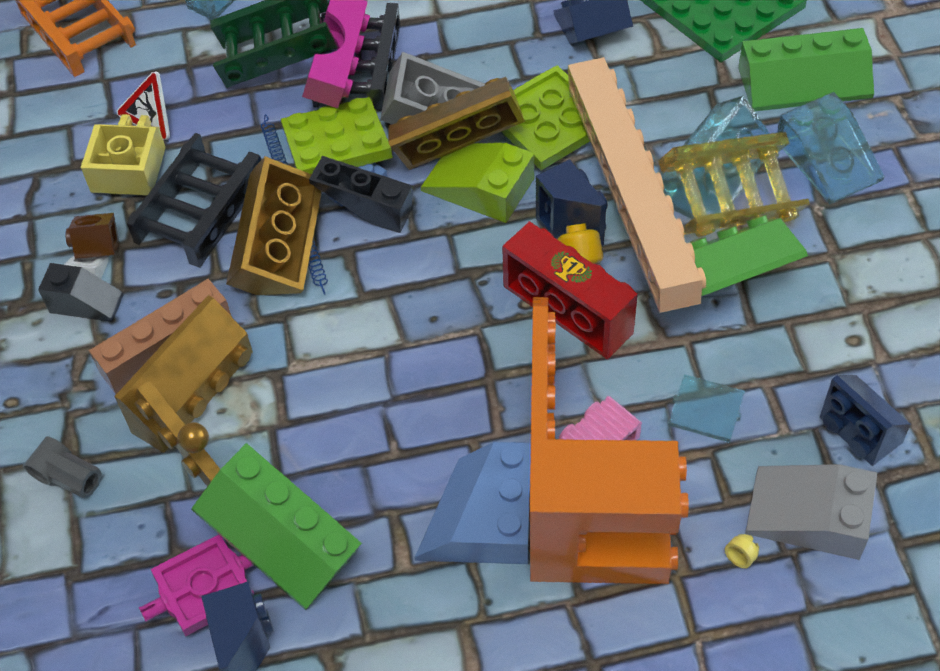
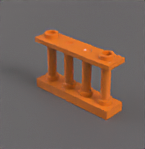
[15,0,136,78]

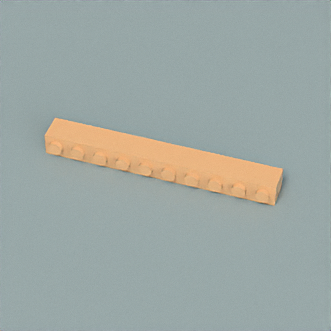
[568,57,706,313]

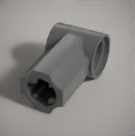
[23,436,102,498]

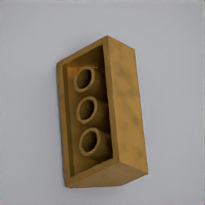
[388,76,525,170]
[226,156,322,295]
[114,295,253,453]

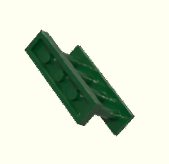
[210,0,338,88]

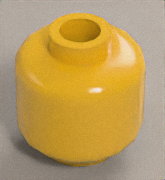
[557,223,603,264]

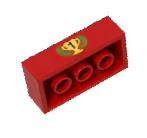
[502,221,638,360]

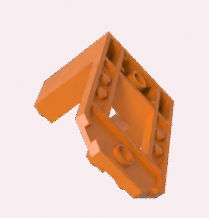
[530,297,689,584]

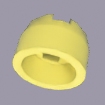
[725,534,759,568]

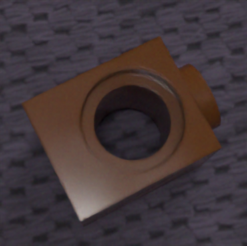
[65,213,120,259]

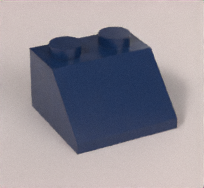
[201,581,274,671]

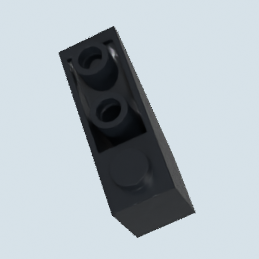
[309,156,413,233]

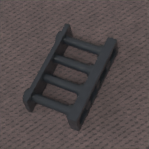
[306,3,401,111]
[127,133,261,268]

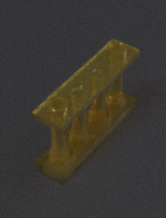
[658,132,810,237]

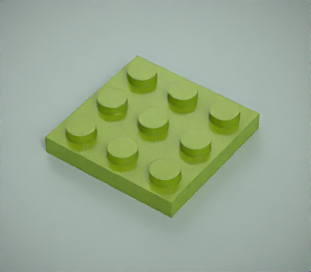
[501,65,590,171]
[281,97,393,174]

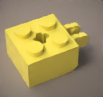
[81,114,166,195]

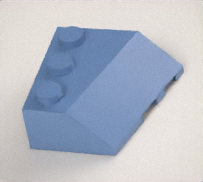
[414,442,531,564]

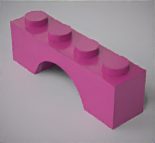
[302,0,370,108]

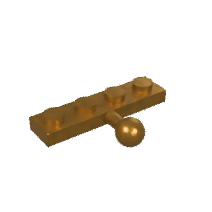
[135,380,220,491]

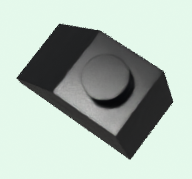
[38,263,123,322]

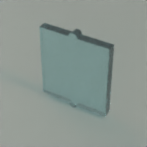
[668,374,745,443]

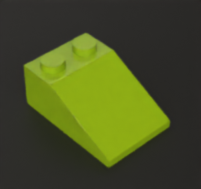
[421,143,535,223]

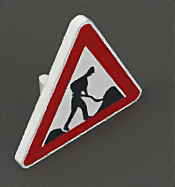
[117,72,170,140]

